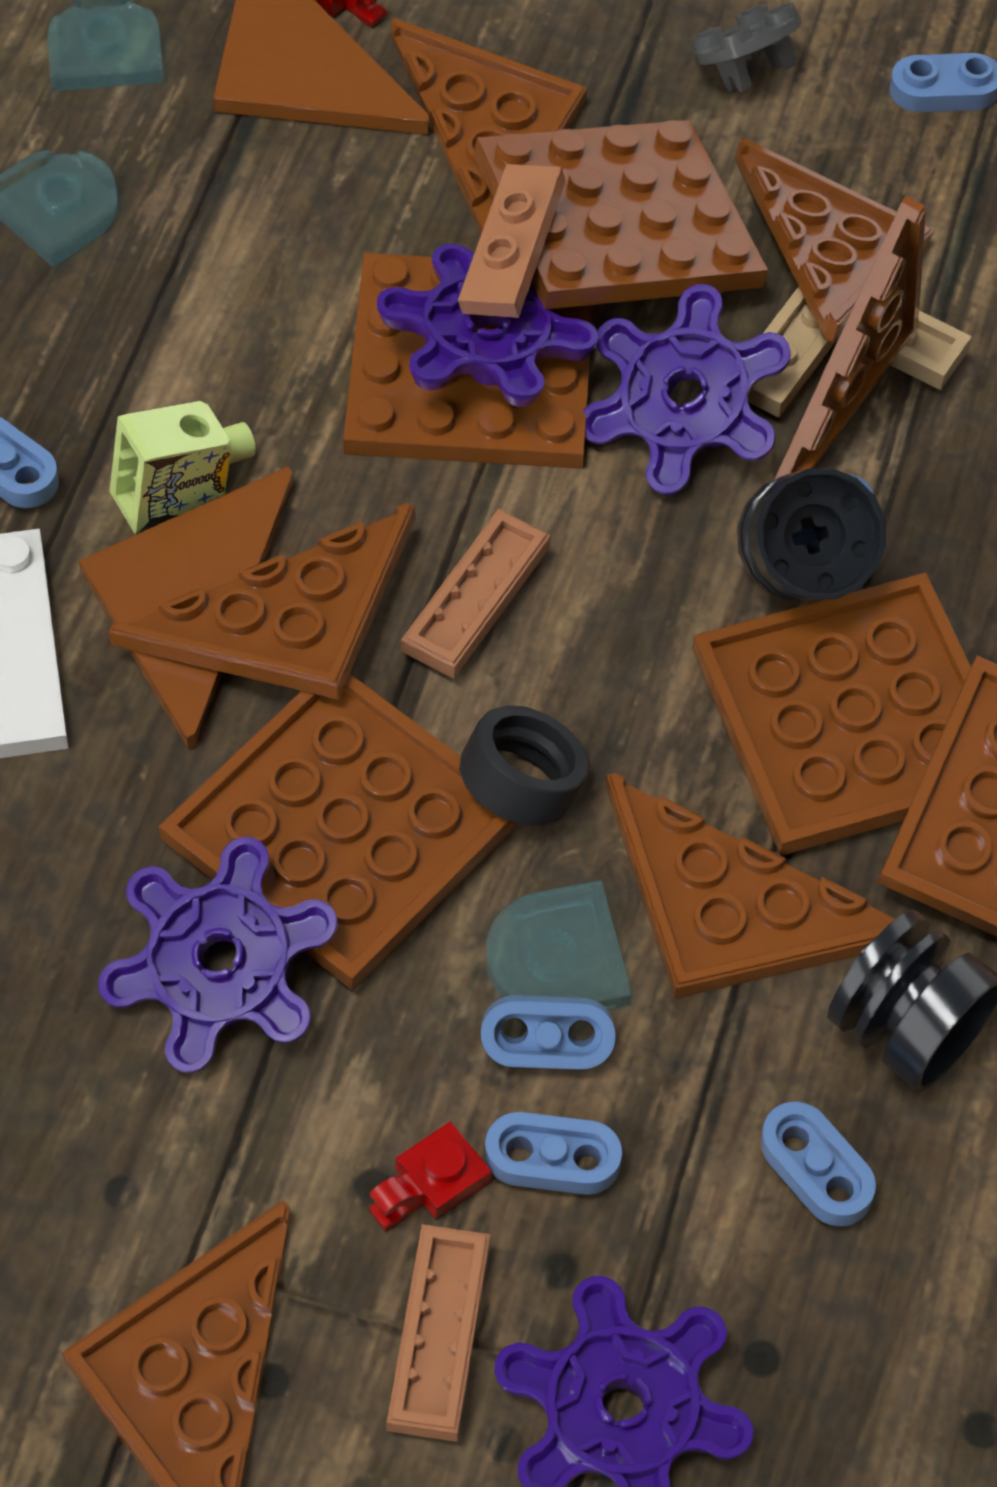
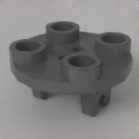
[691,3,802,92]

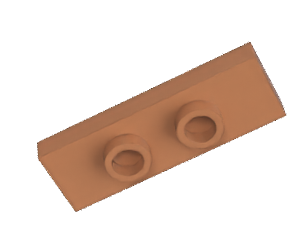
[458,164,566,318]
[401,509,551,679]
[387,1224,490,1442]

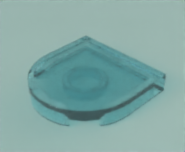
[48,0,164,91]
[0,150,118,267]
[486,880,632,1009]

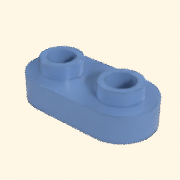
[889,53,997,112]
[0,417,59,508]
[481,995,616,1069]
[760,1102,876,1226]
[485,1112,622,1195]

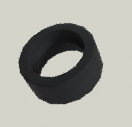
[459,705,589,826]

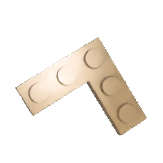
[748,286,972,418]

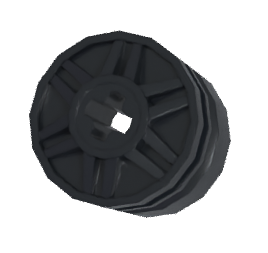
[737,468,886,601]
[827,909,997,1092]

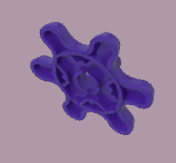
[376,244,598,407]
[583,284,791,495]
[98,837,338,1073]
[494,1276,753,1487]

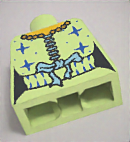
[110,401,256,535]

